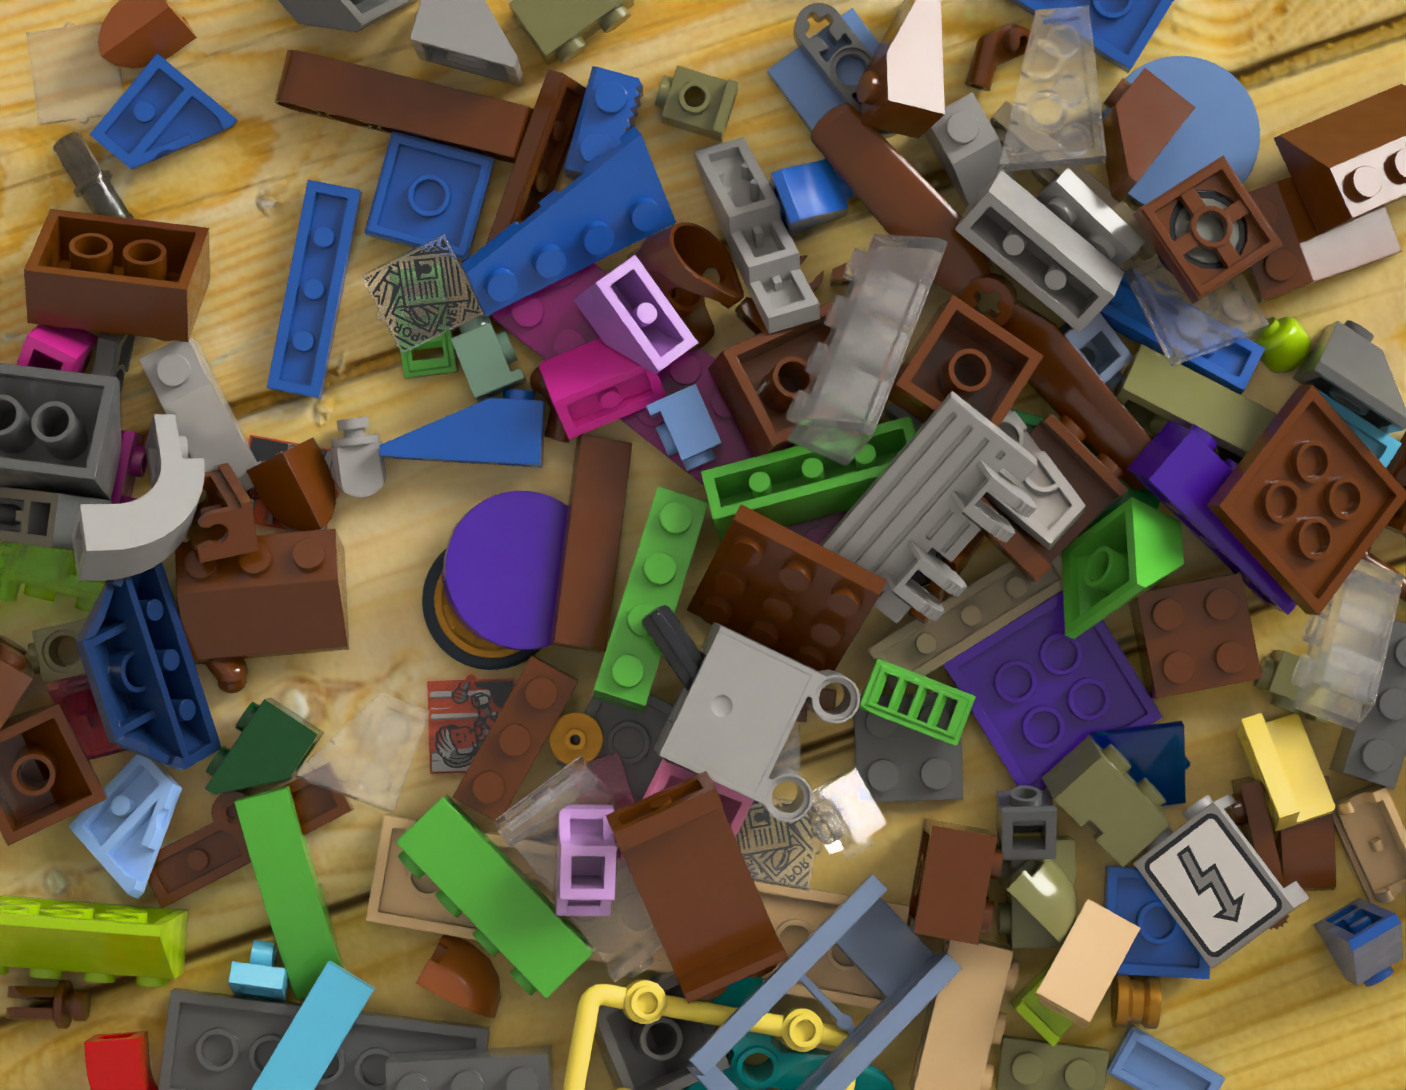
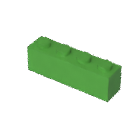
[701,416,916,543]
[592,486,709,714]
[396,794,595,999]

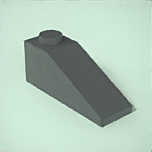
[0,487,111,551]

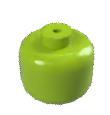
[1254,316,1312,373]

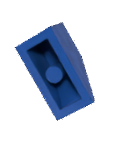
[770,159,854,236]

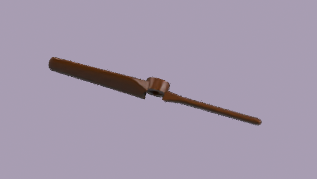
[810,103,1152,490]

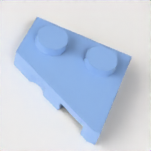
[68,754,182,899]

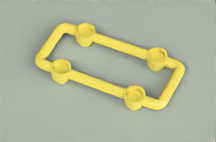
[563,979,856,1090]

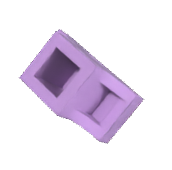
[555,804,616,916]

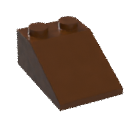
[1240,177,1402,307]

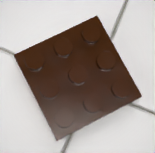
[1207,385,1406,615]
[686,504,887,671]

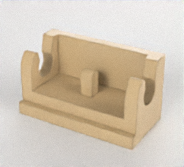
[1333,784,1406,903]
[1035,899,1140,1030]

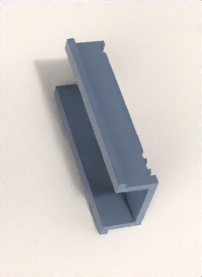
[686,874,962,1090]

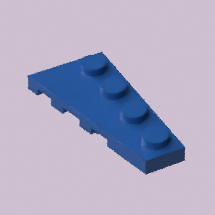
[461,126,676,316]

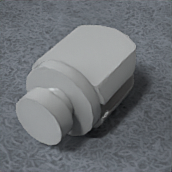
[330,416,386,498]

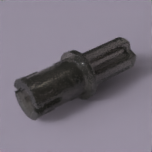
[53,132,134,219]

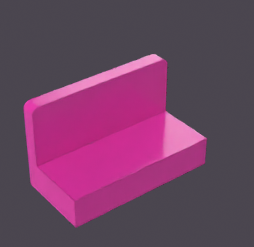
[539,338,667,439]

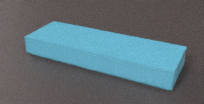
[251,961,375,1090]

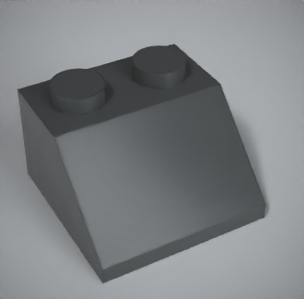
[594,971,730,1090]

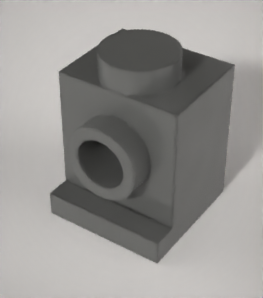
[996,785,1057,860]

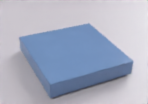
[767,8,879,133]

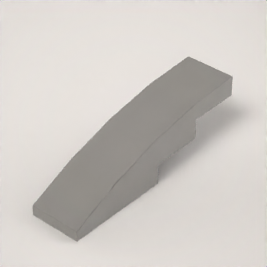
[694,137,820,334]

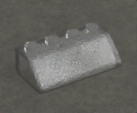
[786,234,948,466]

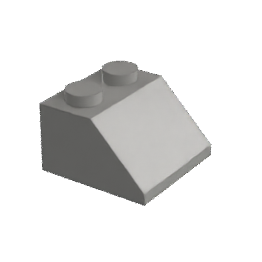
[410,0,524,87]

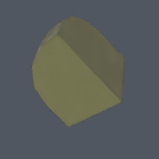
[1001,859,1078,945]

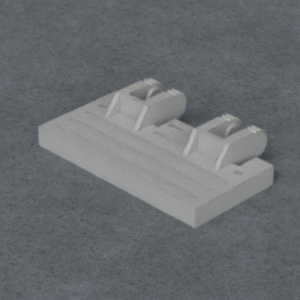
[819,391,1038,624]

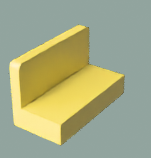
[1237,713,1335,832]

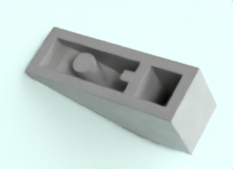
[139,337,258,492]

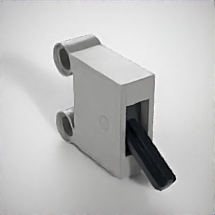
[642,604,860,822]

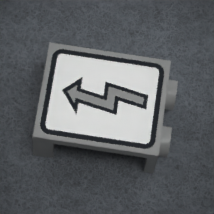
[1133,794,1309,969]

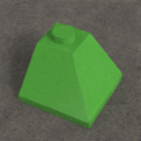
[1062,497,1184,639]

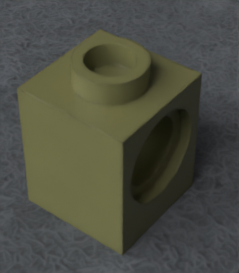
[28,619,86,683]

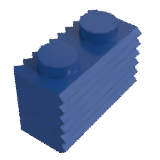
[564,66,644,180]

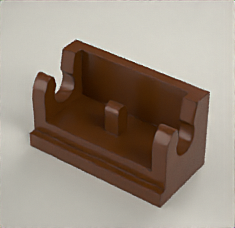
[186,463,259,563]

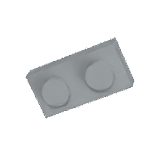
[1036,168,1145,267]

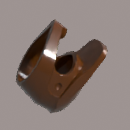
[626,222,744,352]

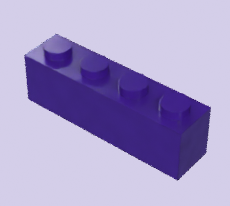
[1127,421,1297,615]

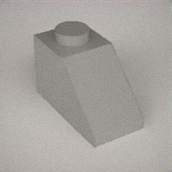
[924,92,1015,208]

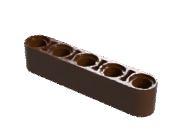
[274,50,534,164]

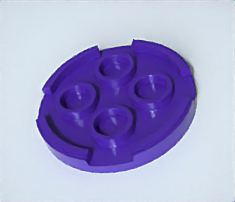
[442,491,568,651]

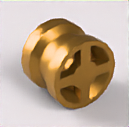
[1111,974,1161,1029]

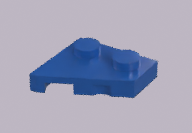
[89,53,238,170]

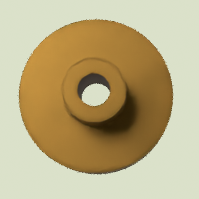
[549,712,603,766]

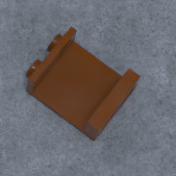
[980,413,1128,582]

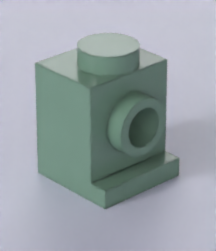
[451,316,527,402]

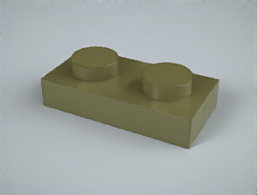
[995,1035,1109,1090]

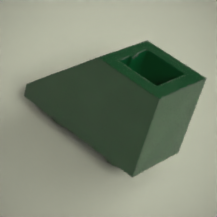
[205,698,324,795]

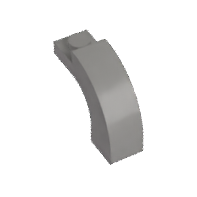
[72,414,205,581]

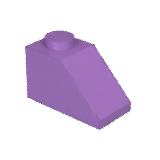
[573,255,698,374]

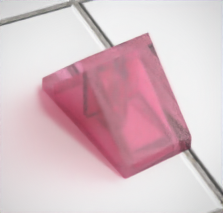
[48,674,128,760]

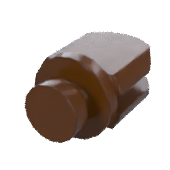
[6,980,91,1029]

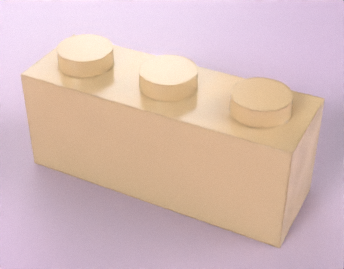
[909,939,1019,1090]

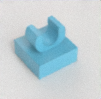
[228,940,290,1001]

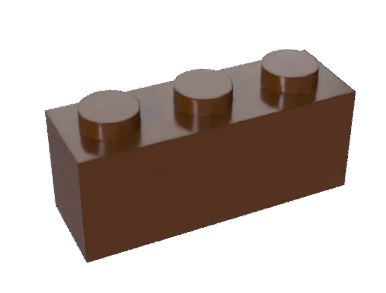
[452,655,578,823]

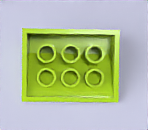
[0,895,189,987]

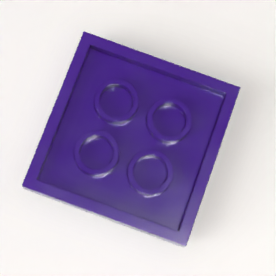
[942,590,1163,790]

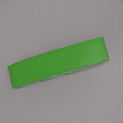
[234,786,344,1000]

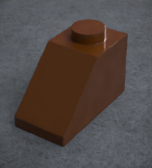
[1099,68,1195,203]

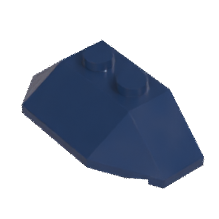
[75,562,222,770]

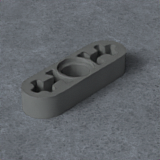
[793,3,896,139]

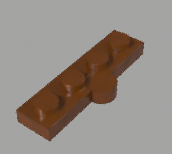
[148,762,354,908]

